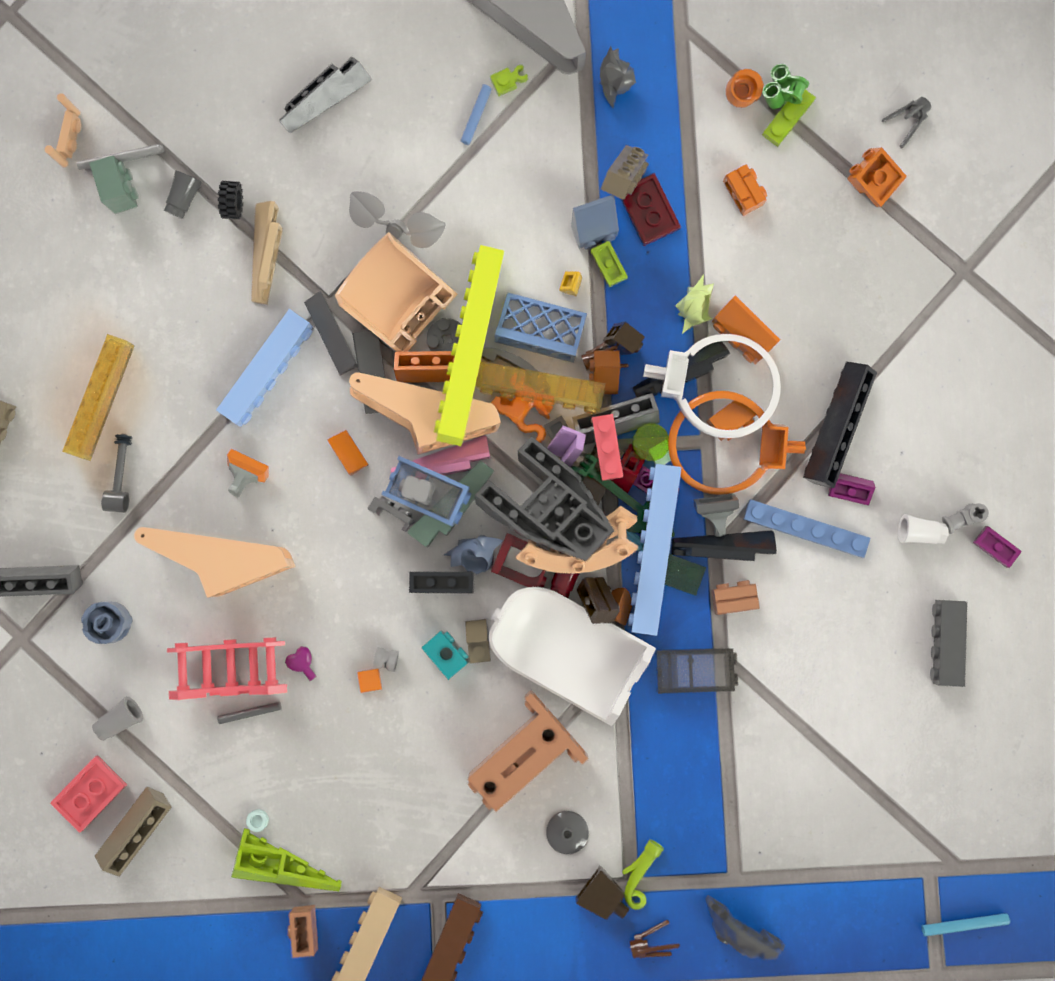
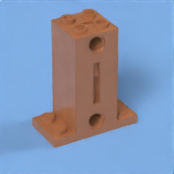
[467,690,589,812]

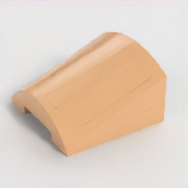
[335,232,458,352]

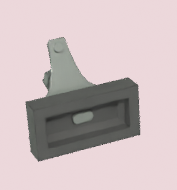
[693,494,739,536]

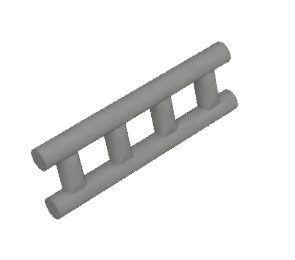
[77,144,165,170]

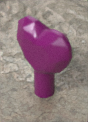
[285,646,317,681]

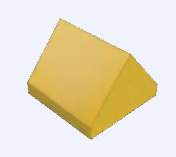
[559,271,583,297]

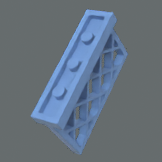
[494,293,587,363]

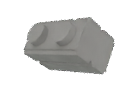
[399,475,435,505]

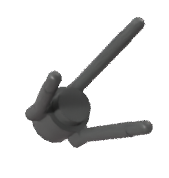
[882,97,931,149]

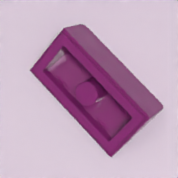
[828,473,876,506]

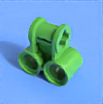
[762,64,809,109]

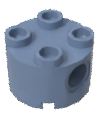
[81,601,133,644]

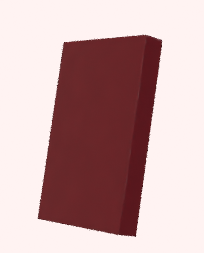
[620,173,681,246]

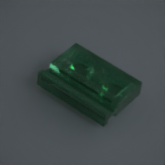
[664,554,706,596]

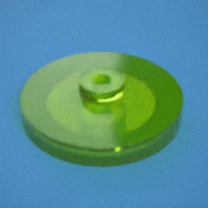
[632,423,669,461]

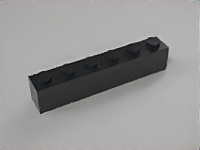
[803,361,877,489]

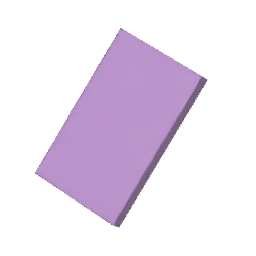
[547,426,586,467]

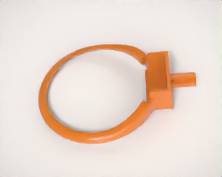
[668,391,806,495]

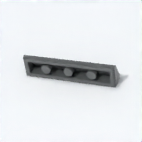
[304,291,358,375]
[352,330,386,414]

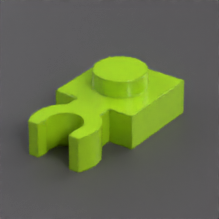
[490,65,528,97]

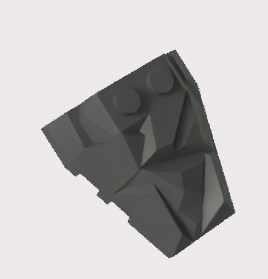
[705,895,785,960]

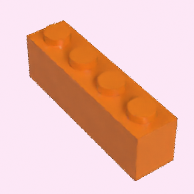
[394,351,480,383]

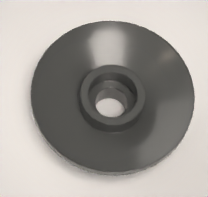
[546,811,589,854]

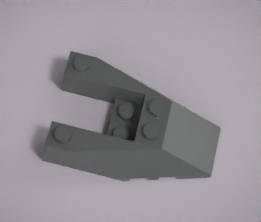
[475,436,614,562]

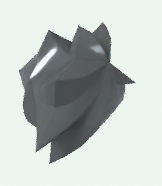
[599,46,636,107]

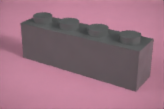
[572,393,660,445]
[0,565,82,597]
[930,600,967,687]

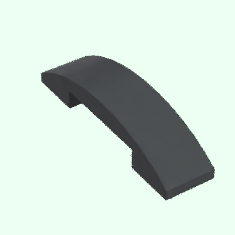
[481,348,550,395]

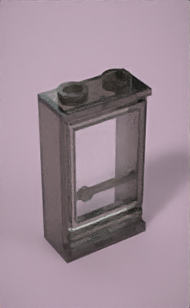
[655,647,738,694]

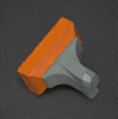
[227,449,269,497]

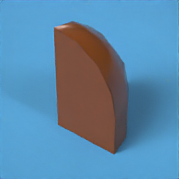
[612,588,632,626]

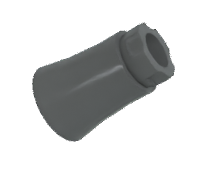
[164,170,202,219]

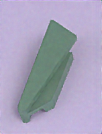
[408,461,494,548]

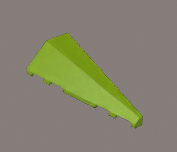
[231,828,342,892]

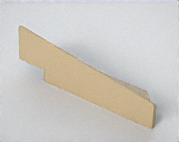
[251,201,283,305]

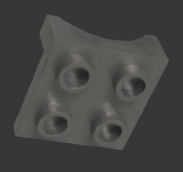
[367,496,415,532]

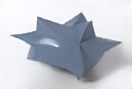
[444,535,503,575]

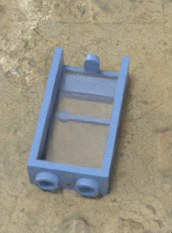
[381,456,472,527]

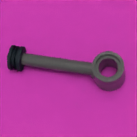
[101,433,132,513]

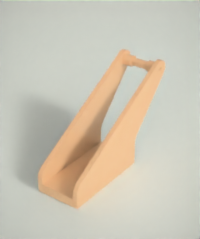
[349,373,501,455]
[134,527,296,598]

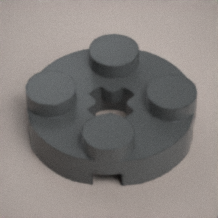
[427,318,462,351]

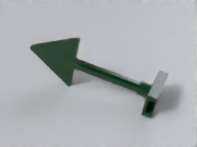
[570,452,675,537]

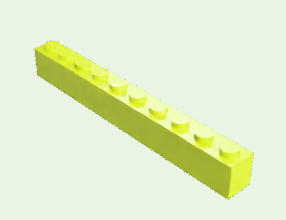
[434,245,504,446]

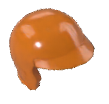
[726,69,764,108]

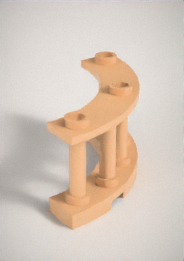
[516,506,638,573]

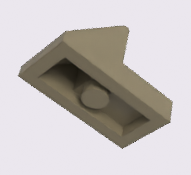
[465,619,491,664]

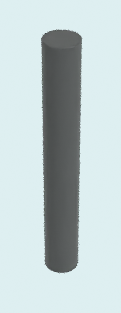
[217,702,282,724]

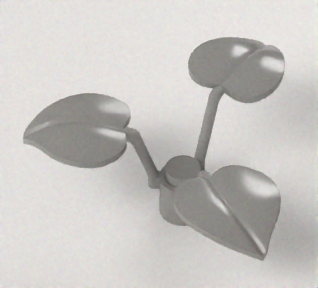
[349,191,446,248]

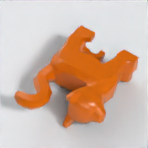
[491,374,555,443]

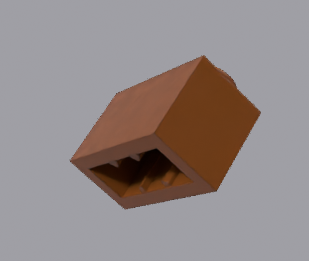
[589,351,620,394]

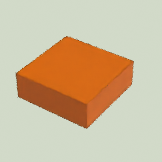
[357,668,382,693]

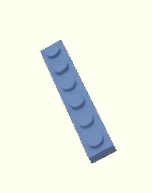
[743,499,871,558]

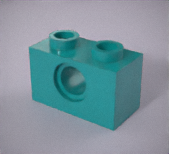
[421,630,469,680]

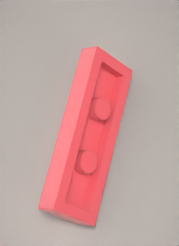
[592,414,623,481]

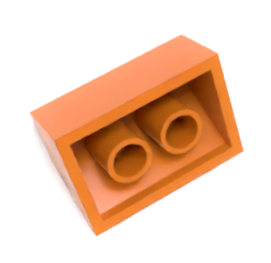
[712,295,781,365]

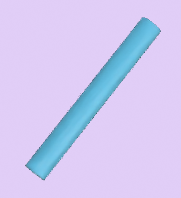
[921,913,1010,936]

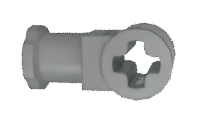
[942,503,989,534]

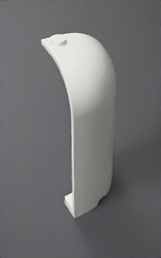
[489,587,656,726]

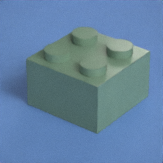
[89,155,139,214]

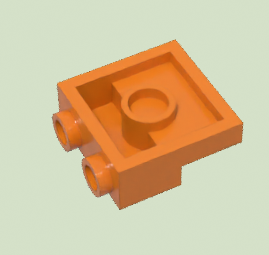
[847,147,907,207]

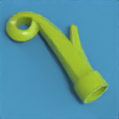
[622,839,664,910]

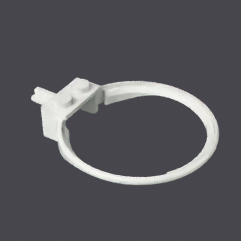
[643,334,781,438]

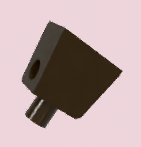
[575,866,629,920]

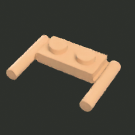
[45,93,81,167]

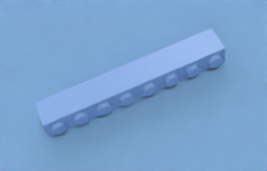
[628,463,681,636]

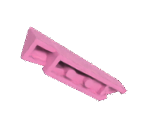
[391,436,490,480]

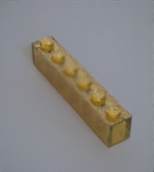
[62,334,135,461]
[475,361,605,414]

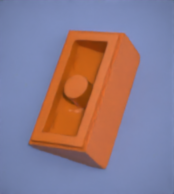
[327,430,369,476]

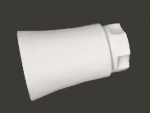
[898,514,948,544]

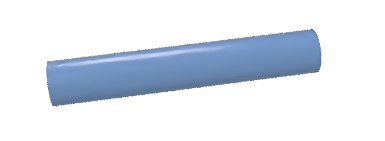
[460,84,492,145]

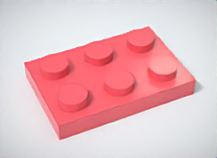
[50,755,127,833]

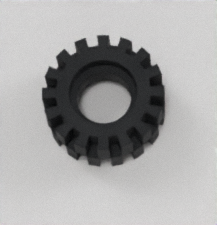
[218,181,243,219]

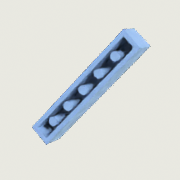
[216,309,313,427]

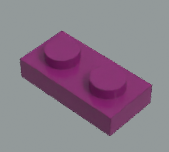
[973,526,1022,568]

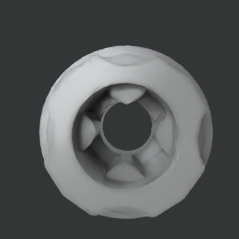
[92,697,143,741]

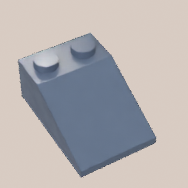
[571,195,619,249]

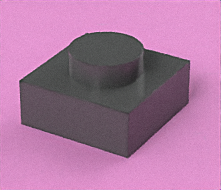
[544,415,569,441]

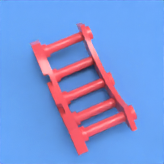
[167,637,287,700]

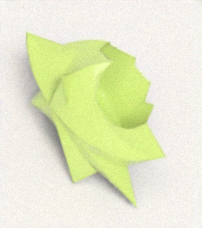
[675,274,714,334]

